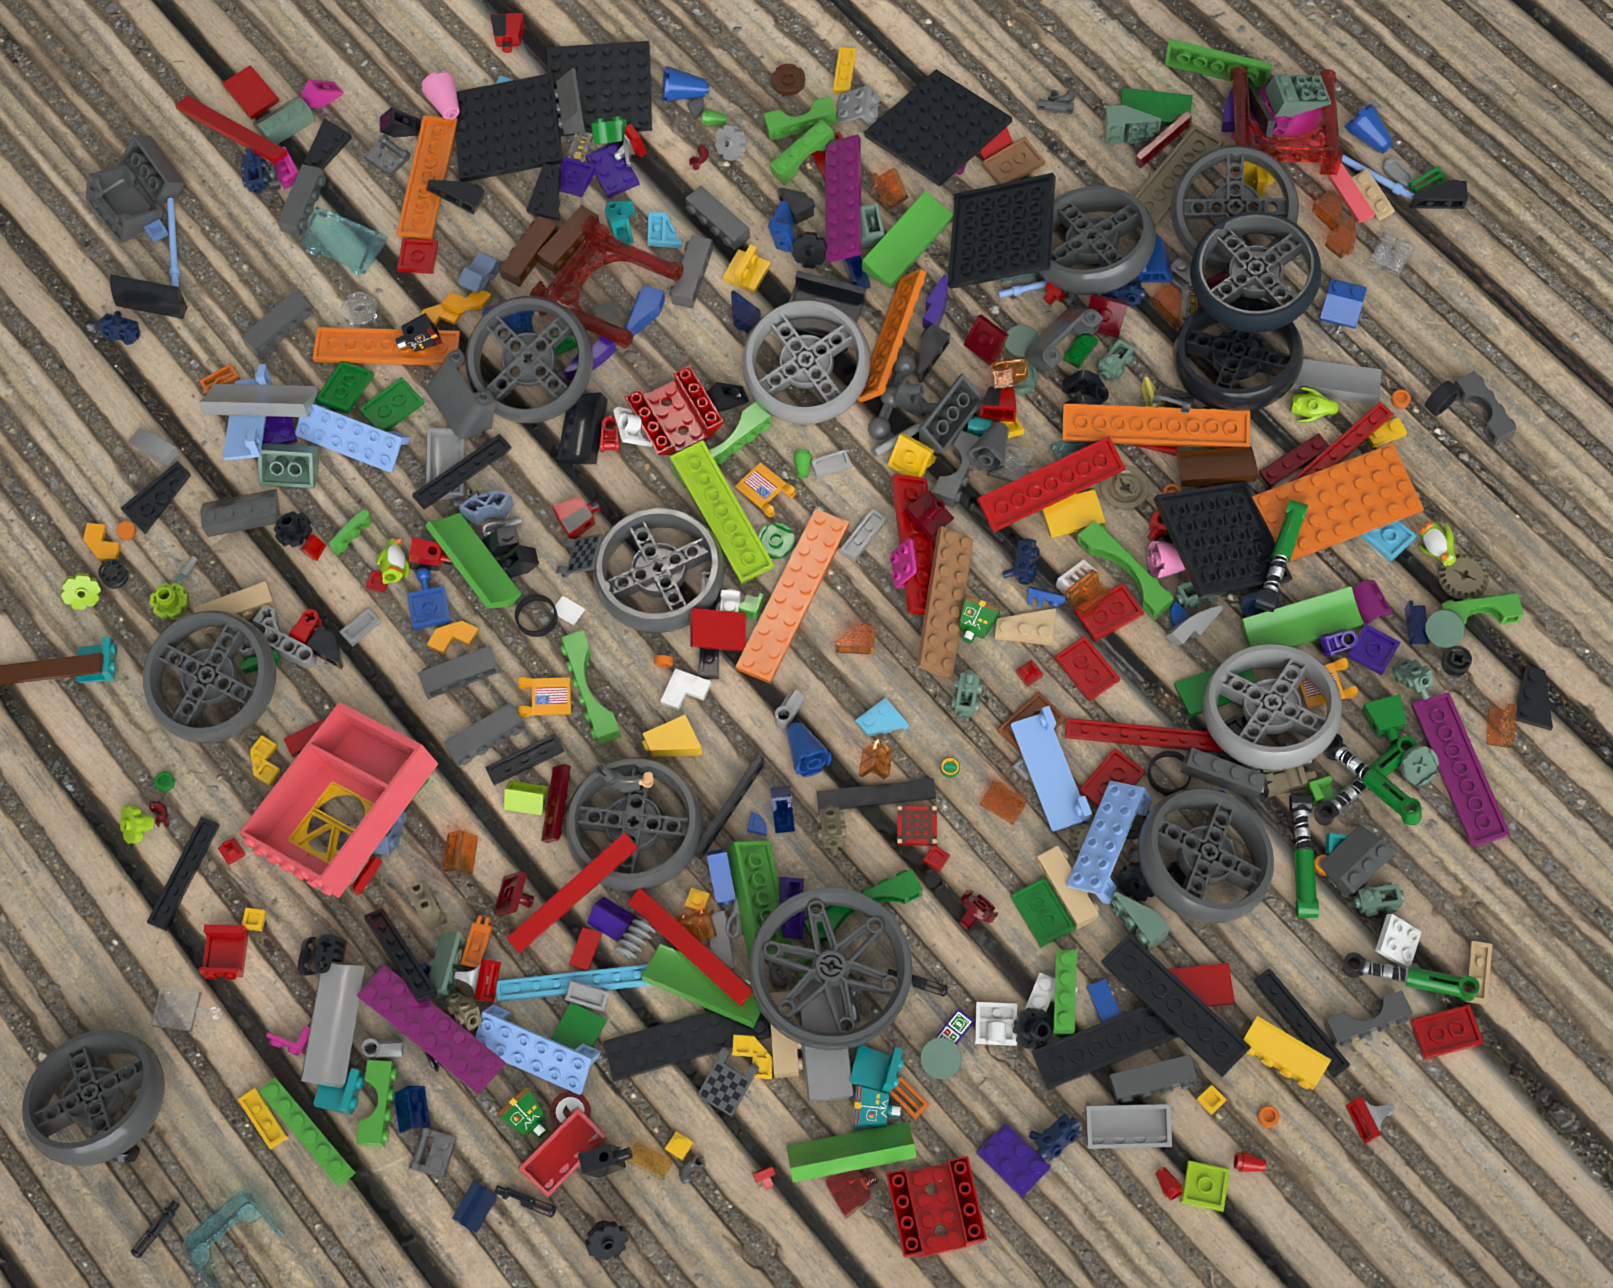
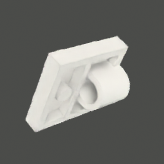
[613,407,652,447]
[1375,914,1422,969]
[975,1002,1018,1046]

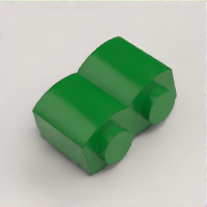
[591,116,627,145]

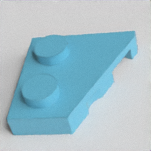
[647,212,682,248]
[855,698,909,737]

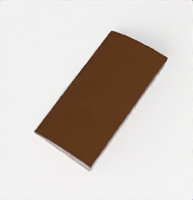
[1176,446,1258,487]

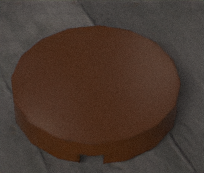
[771,64,806,96]

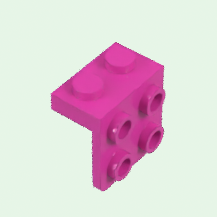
[890,539,917,589]

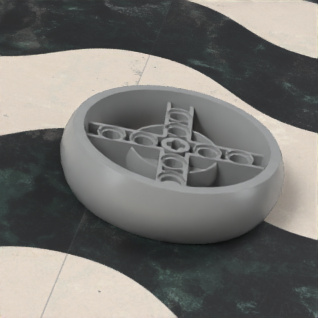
[742,300,871,424]
[1202,644,1342,770]

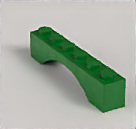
[804,869,923,944]

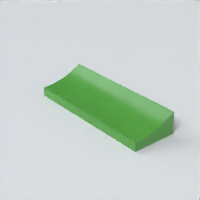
[1165,39,1272,89]
[862,190,953,288]
[425,513,521,608]
[1240,586,1364,648]
[726,841,792,962]
[641,944,770,1028]
[786,1122,917,1182]

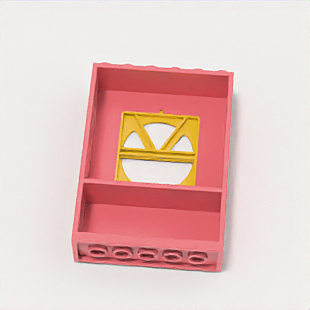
[239,702,438,898]

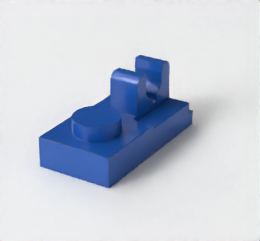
[1027,586,1067,608]

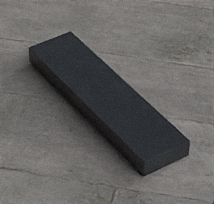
[485,733,564,786]

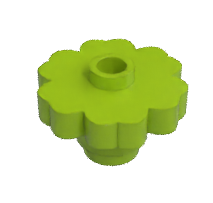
[61,572,101,610]
[149,583,189,620]
[120,804,154,844]

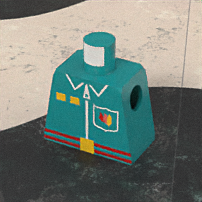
[853,1086,901,1129]

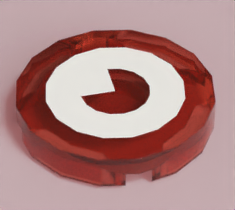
[550,1091,591,1127]

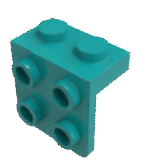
[76,636,118,683]
[849,1046,904,1094]
[313,1068,364,1115]

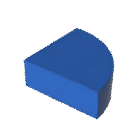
[1170,601,1189,627]
[747,812,767,836]

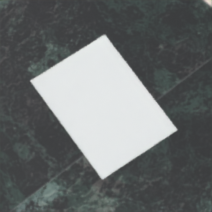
[551,595,586,625]

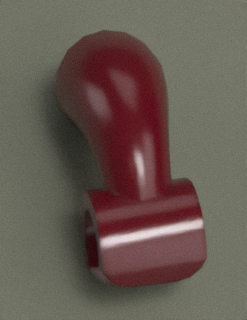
[689,145,709,170]
[149,801,169,828]

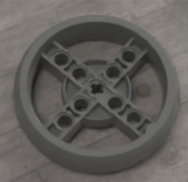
[1171,145,1299,271]
[1039,186,1156,295]
[465,296,593,423]
[592,508,725,633]
[143,610,276,743]
[565,757,703,892]
[1138,788,1274,924]
[22,1030,165,1166]

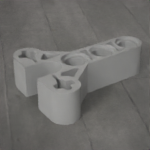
[239,606,317,669]

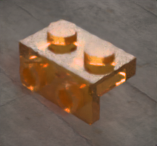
[872,167,909,208]

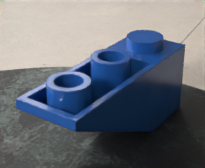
[624,285,665,340]

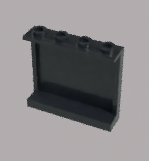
[781,271,866,351]

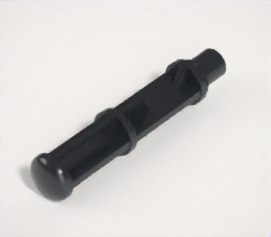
[887,969,948,997]
[495,1185,556,1218]
[130,1200,180,1258]

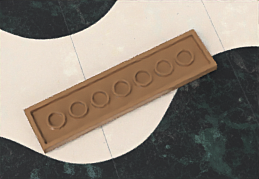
[916,526,973,679]

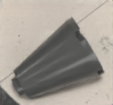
[968,422,1009,474]

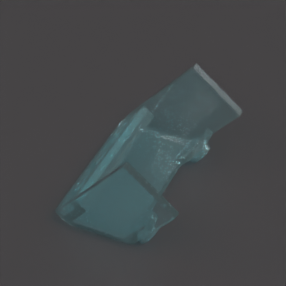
[183,1190,285,1288]

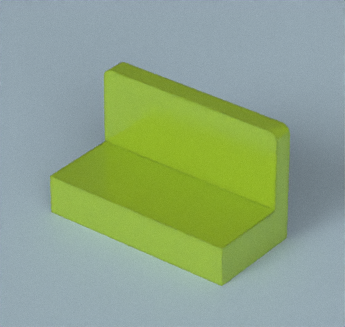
[504,781,548,815]

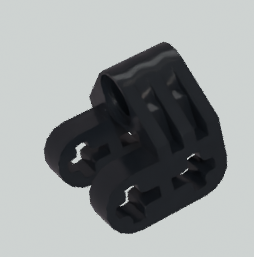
[1062,370,1109,415]
[297,934,347,976]

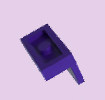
[587,897,636,942]

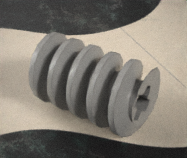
[614,915,656,960]

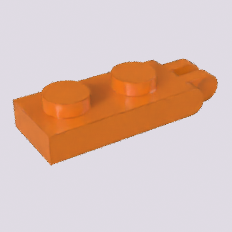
[460,915,493,969]

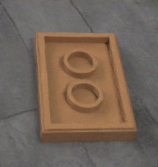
[982,137,1045,185]

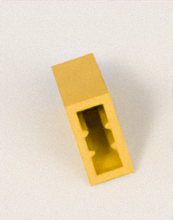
[641,715,702,757]

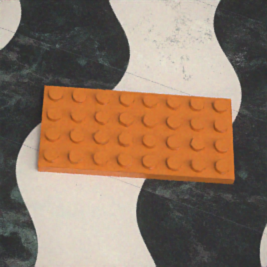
[1252,443,1424,563]

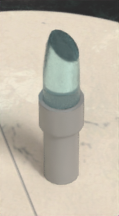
[174,556,198,585]

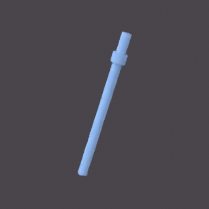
[1332,148,1415,200]
[167,198,180,287]
[998,266,1102,298]

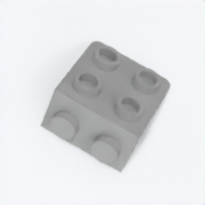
[836,85,880,126]

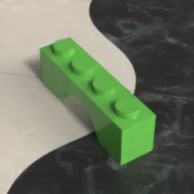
[763,96,837,141]
[769,119,835,185]
[1439,593,1524,626]
[1053,949,1077,1036]
[356,1060,398,1148]

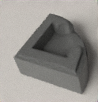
[687,97,705,120]

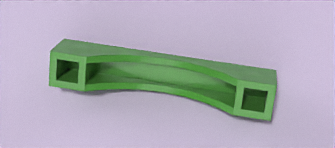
[670,401,772,488]
[1077,521,1174,620]
[560,630,621,745]
[259,1077,356,1187]

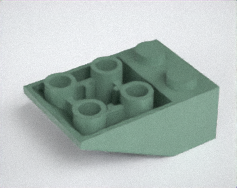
[1265,75,1331,117]
[1103,105,1161,145]
[861,204,885,249]
[1110,892,1170,951]

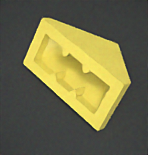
[1140,377,1165,407]

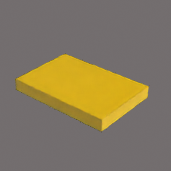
[1042,489,1106,538]

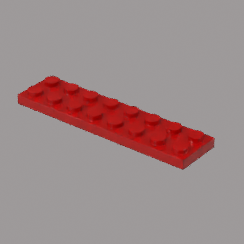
[976,436,1126,533]
[891,474,935,615]

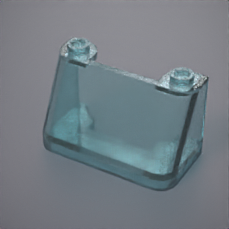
[301,206,388,276]

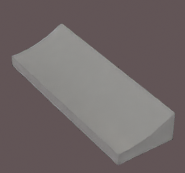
[1267,359,1382,405]
[199,384,318,417]
[301,963,365,1088]
[795,978,853,1102]

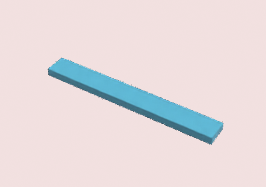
[496,964,650,1002]

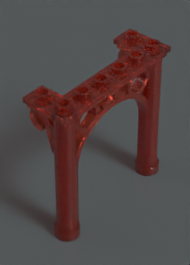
[1230,67,1344,175]
[530,215,684,349]

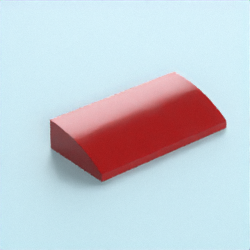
[518,1106,607,1198]

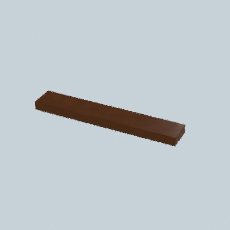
[0,653,104,685]

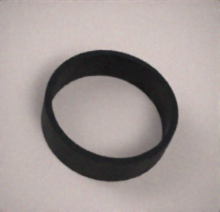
[515,594,558,637]
[1148,751,1192,795]

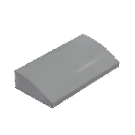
[425,427,464,500]
[1085,1104,1172,1149]

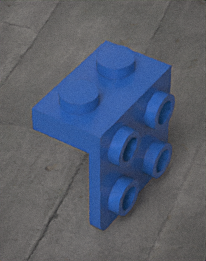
[768,200,795,252]

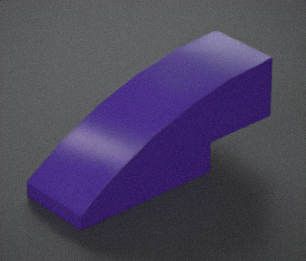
[1221,78,1244,132]
[922,274,948,329]
[564,334,616,381]
[779,877,805,939]

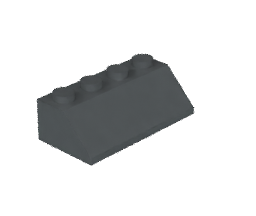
[120,135,185,206]
[919,374,983,454]
[200,489,281,537]

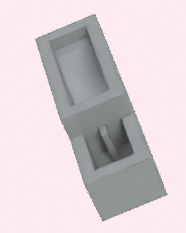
[127,429,179,467]
[1165,606,1223,647]

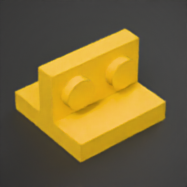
[1238,162,1274,198]
[723,245,771,294]
[887,433,937,478]

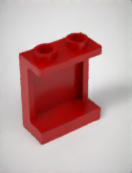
[199,924,249,980]

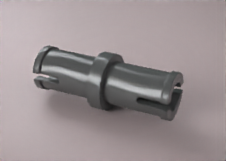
[1038,99,1074,114]

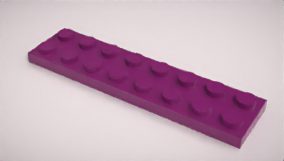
[826,134,862,263]
[1411,692,1510,848]
[357,965,506,1095]

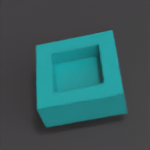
[1326,833,1348,854]

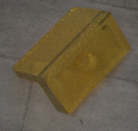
[626,1142,673,1181]

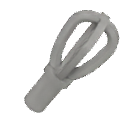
[482,517,522,537]
[725,899,742,939]

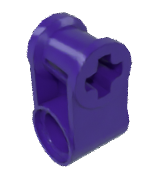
[1317,629,1358,656]

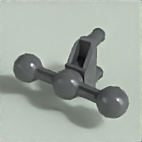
[868,354,938,440]

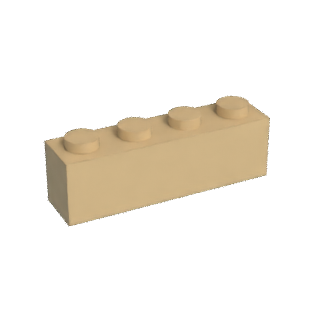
[193,581,276,634]
[1036,846,1099,930]
[770,991,803,1078]

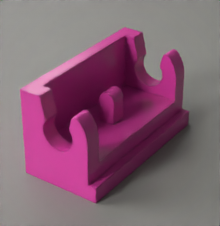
[271,146,298,190]

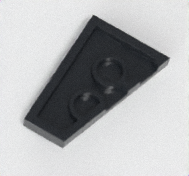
[304,118,352,170]
[526,163,561,221]
[1512,665,1553,731]

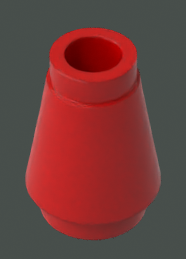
[1233,1151,1266,1172]
[1155,1167,1184,1201]

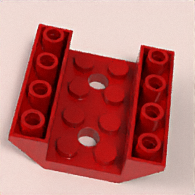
[624,365,724,456]
[886,1156,987,1258]

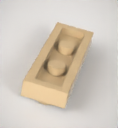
[1352,169,1395,221]
[1465,941,1492,1005]

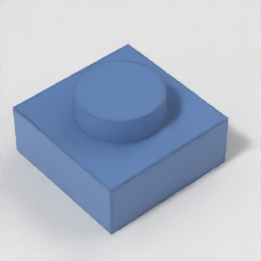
[144,219,169,243]

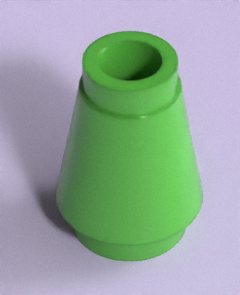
[702,109,727,126]
[793,449,812,478]

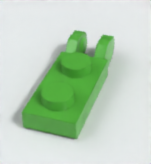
[329,509,372,556]

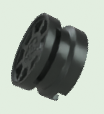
[98,559,129,589]
[1441,646,1472,677]

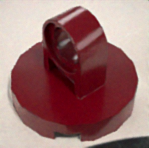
[959,890,998,930]

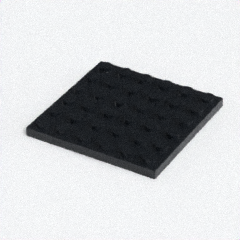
[547,41,653,136]
[864,69,1013,186]
[455,73,563,182]
[948,173,1056,289]
[1153,481,1293,599]

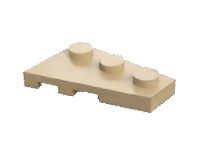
[995,608,1056,646]

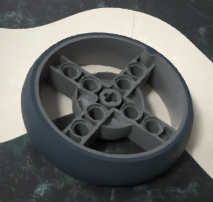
[1190,212,1322,332]

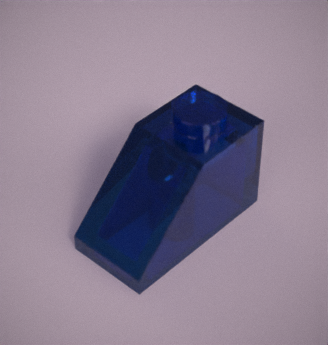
[731,290,761,333]
[770,786,795,833]

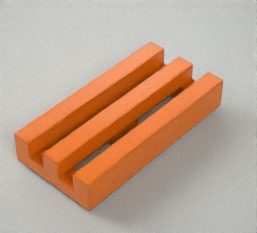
[199,363,240,394]
[889,1076,930,1120]

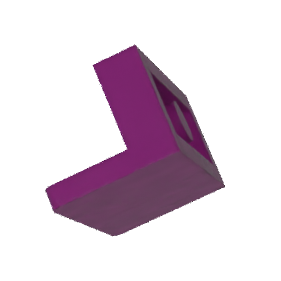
[1352,580,1393,624]

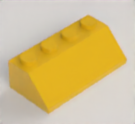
[1243,1016,1331,1090]

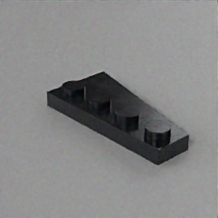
[120,461,191,534]

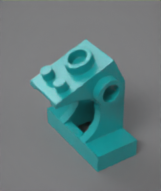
[605,200,635,248]

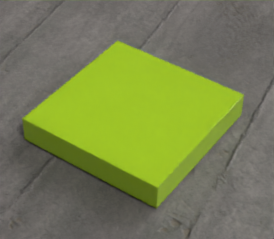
[1181,1160,1230,1212]

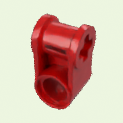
[600,416,620,453]
[289,609,322,645]

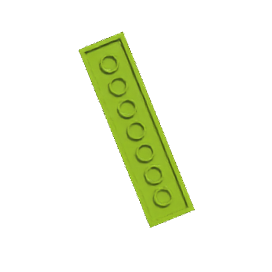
[670,440,775,585]

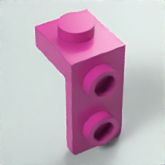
[266,1026,310,1056]

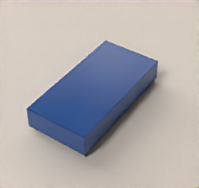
[1086,979,1121,1023]

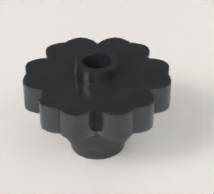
[792,232,827,269]
[274,511,313,548]
[1117,862,1155,901]
[1013,1008,1053,1050]
[585,1220,629,1260]

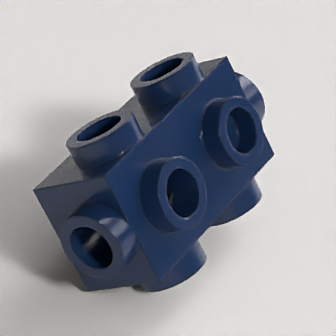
[241,148,269,194]
[1100,280,1145,307]
[97,311,141,345]
[1002,539,1040,585]
[1029,1113,1081,1161]

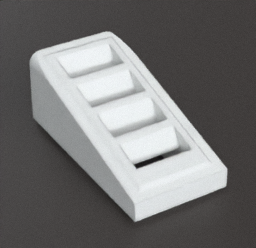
[1056,559,1097,598]

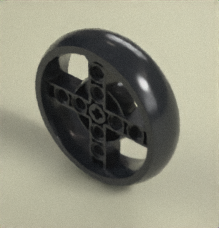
[1173,296,1304,411]

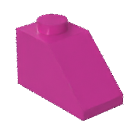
[300,80,344,108]

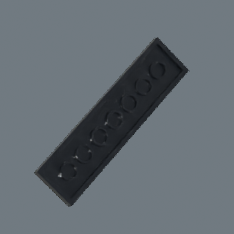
[1101,933,1251,1078]
[1031,1005,1179,1090]
[603,1011,772,1082]

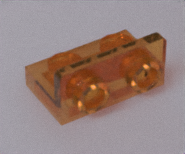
[980,781,1026,825]
[676,908,717,941]

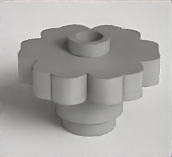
[715,124,747,161]

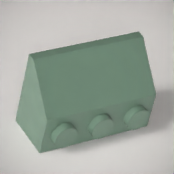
[253,97,315,145]
[258,443,319,488]
[428,931,467,999]

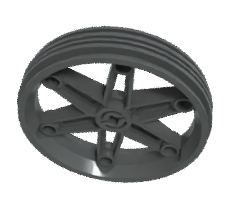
[749,887,912,1050]

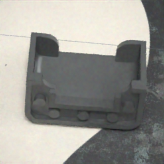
[86,165,163,243]
[1025,307,1104,380]
[427,349,496,439]

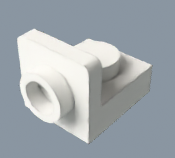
[720,589,741,613]

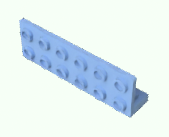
[223,364,272,460]
[295,400,411,472]
[1011,706,1092,832]
[1066,781,1153,904]
[475,1004,601,1095]

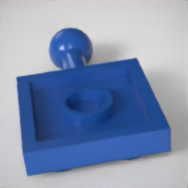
[407,567,451,630]

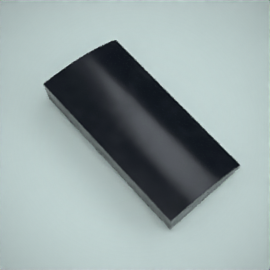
[110,274,188,319]
[557,392,608,464]

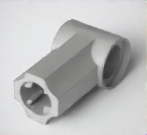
[775,689,805,729]
[361,1038,403,1061]

